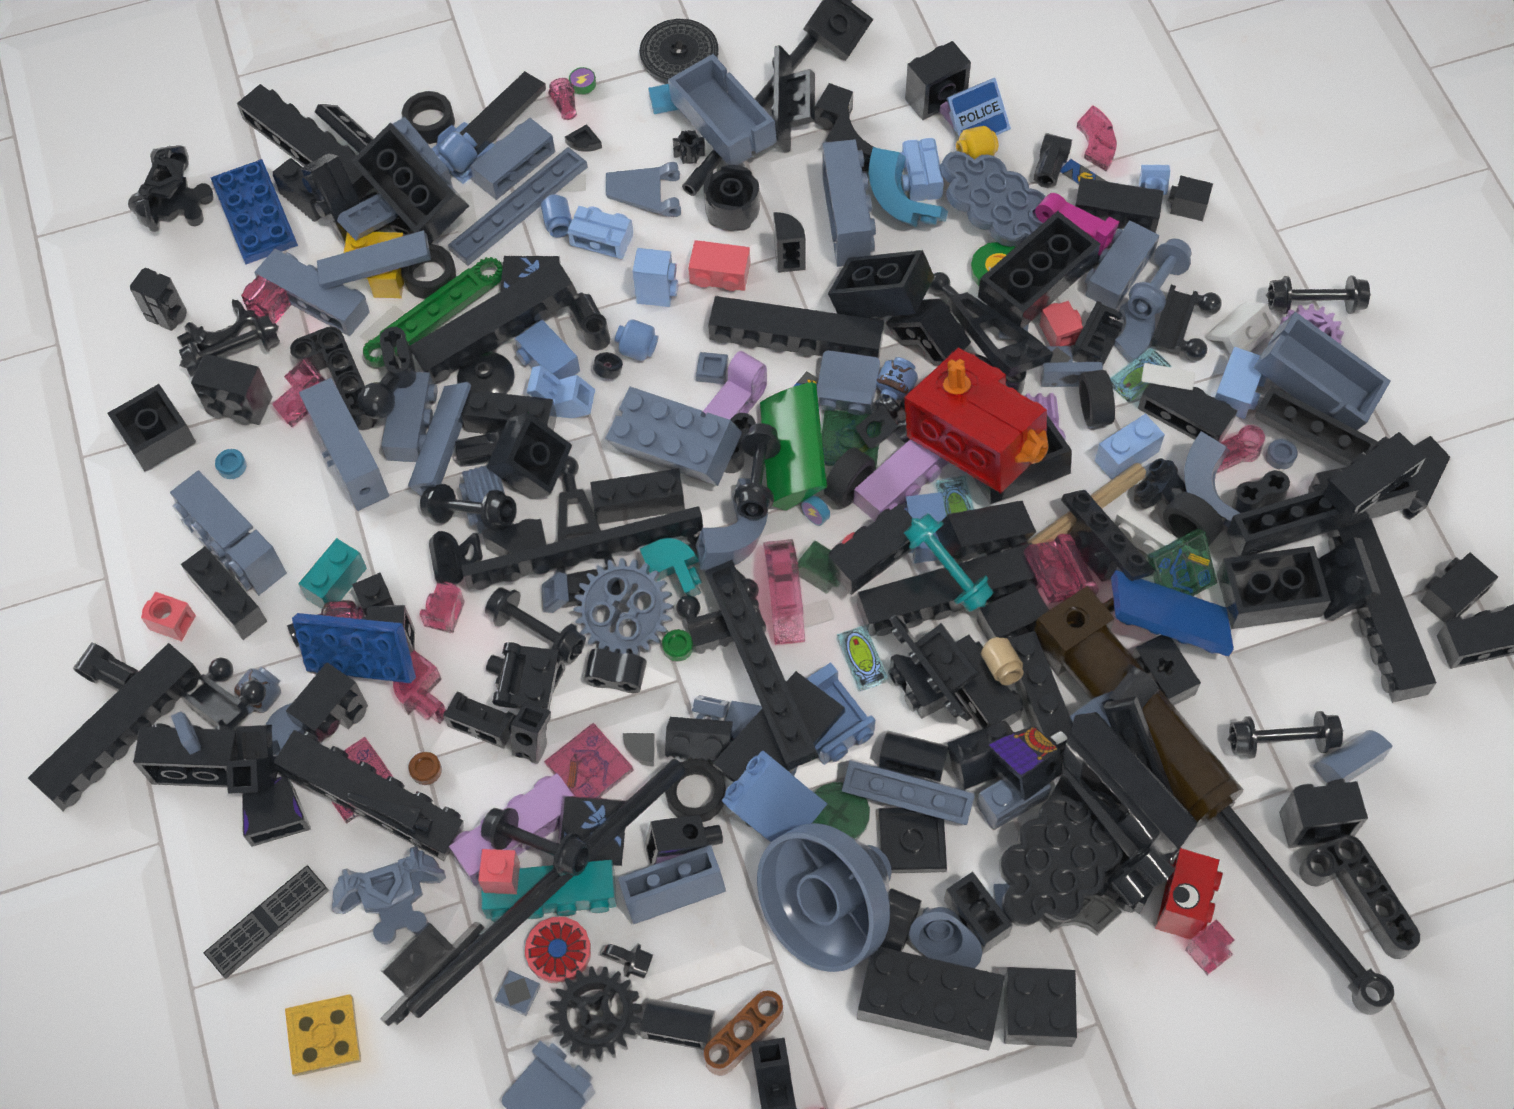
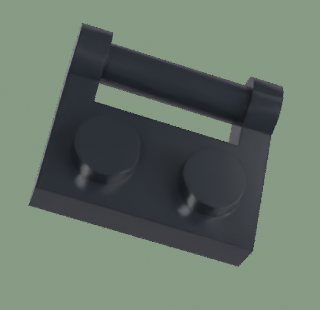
[492,642,560,711]

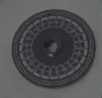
[639,19,719,83]

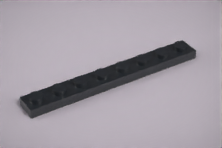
[461,506,703,590]
[704,560,819,770]

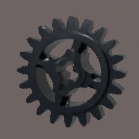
[549,966,643,1062]

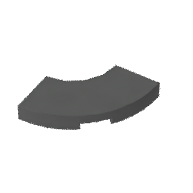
[1039,895,1122,936]

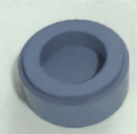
[1266,439,1298,470]

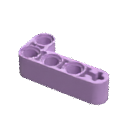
[703,351,767,420]

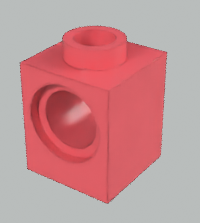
[141,591,196,642]

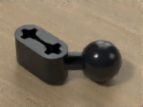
[358,327,416,419]

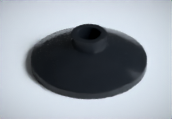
[457,352,515,394]

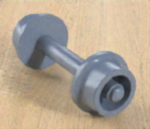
[1128,238,1192,319]

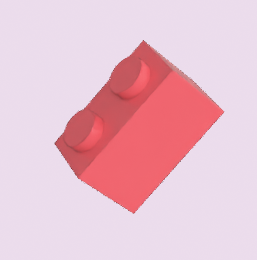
[688,240,751,291]

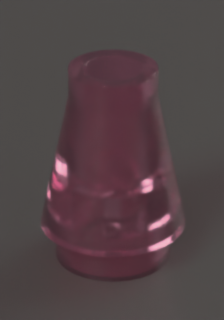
[548,78,577,120]

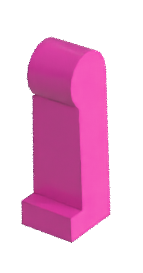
[1035,193,1119,256]

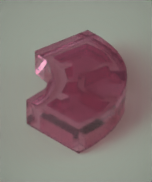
[1076,105,1117,172]

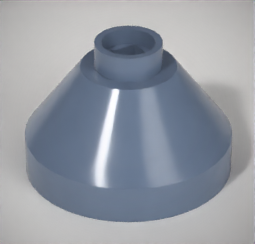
[757,823,892,972]

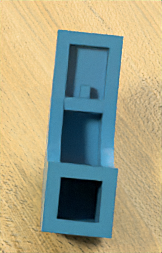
[869,147,948,228]

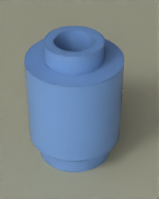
[541,194,572,237]

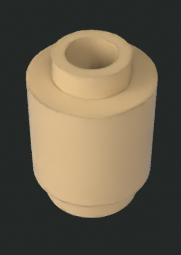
[981,637,1024,685]

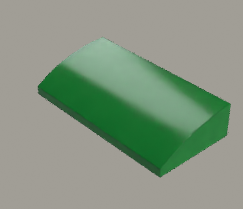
[760,382,827,511]

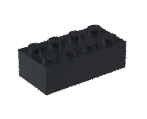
[351,122,470,245]
[978,211,1101,328]
[857,947,1005,1051]

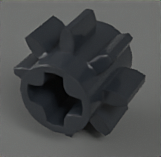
[673,130,705,164]

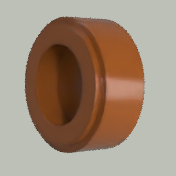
[409,752,442,785]

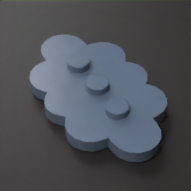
[940,151,1046,247]

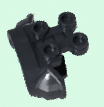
[128,145,214,232]

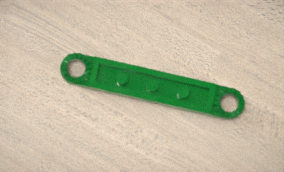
[363,257,503,368]

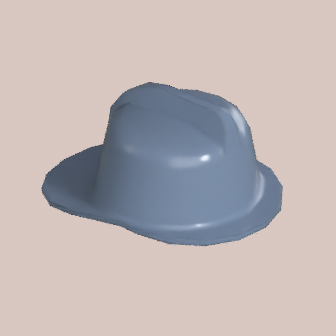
[909,907,983,968]

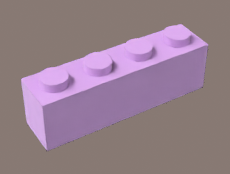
[854,439,951,521]
[449,773,574,886]

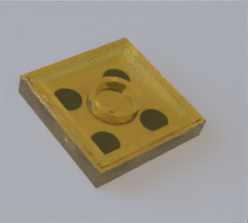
[285,994,362,1077]

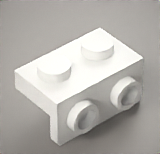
[1114,506,1179,564]

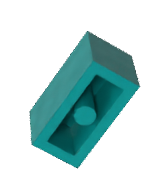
[298,538,367,614]

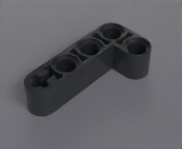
[290,326,377,430]
[1299,834,1420,959]

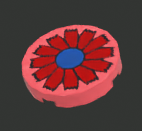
[525,917,591,983]

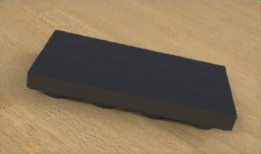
[713,671,845,782]

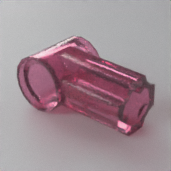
[1217,425,1265,473]

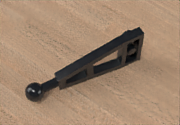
[929,272,1053,377]
[556,456,621,608]

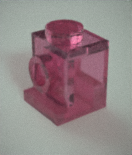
[419,582,465,634]
[1185,919,1235,976]

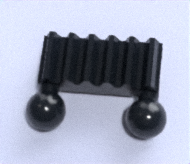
[1151,284,1222,361]
[676,578,766,654]
[179,657,266,728]

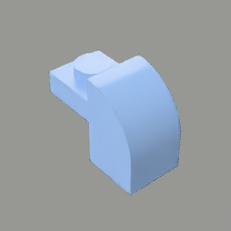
[527,365,595,418]

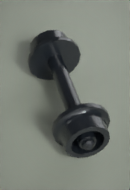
[1266,275,1372,314]
[179,314,280,377]
[733,423,781,519]
[420,484,517,530]
[485,587,586,664]
[1227,711,1344,759]
[481,808,591,876]

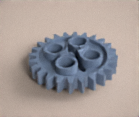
[573,558,674,656]

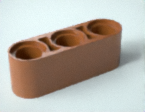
[704,990,784,1076]

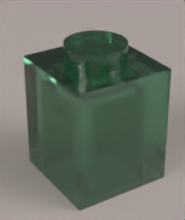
[797,540,841,594]

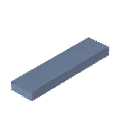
[317,230,431,290]

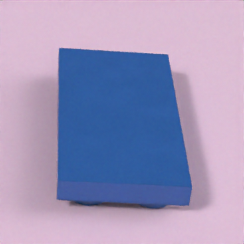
[210,159,298,265]
[1111,570,1234,657]
[292,613,416,683]

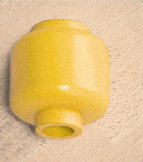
[956,126,999,160]

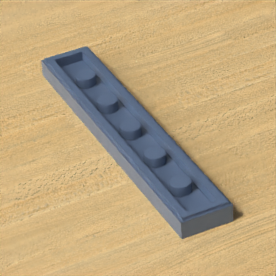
[448,147,588,266]

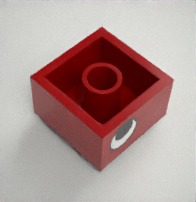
[1155,848,1223,941]

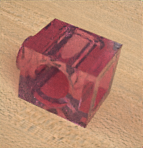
[241,275,291,324]

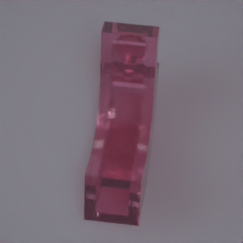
[763,539,805,645]

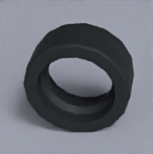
[401,91,455,144]
[401,244,456,299]
[1079,369,1115,428]
[824,447,875,507]
[1163,492,1223,549]
[665,759,726,822]

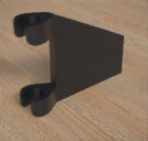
[1402,436,1450,520]

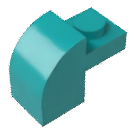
[640,538,702,597]

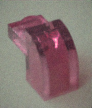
[272,357,326,427]
[393,650,446,724]

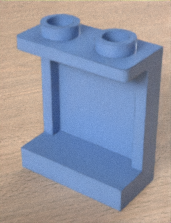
[806,662,876,765]
[722,751,827,842]

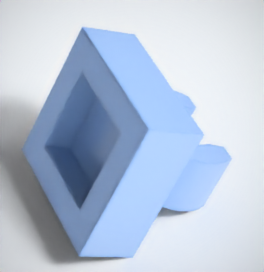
[1139,165,1170,195]

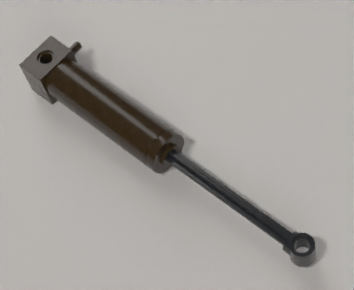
[1034,585,1394,1015]

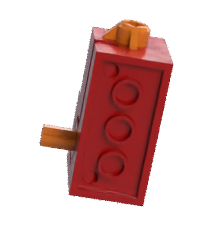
[904,347,1048,493]

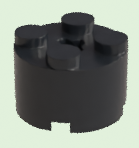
[703,165,760,230]

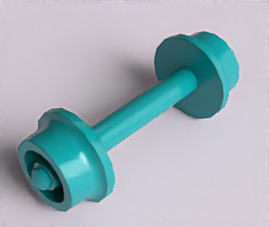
[904,513,994,612]

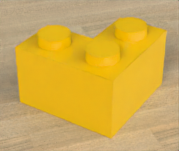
[344,232,404,299]

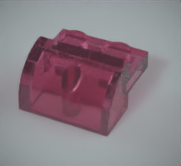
[1023,534,1099,604]

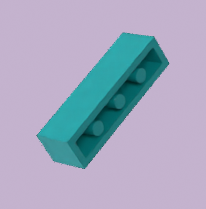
[481,860,617,922]

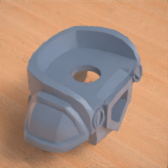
[331,846,446,945]

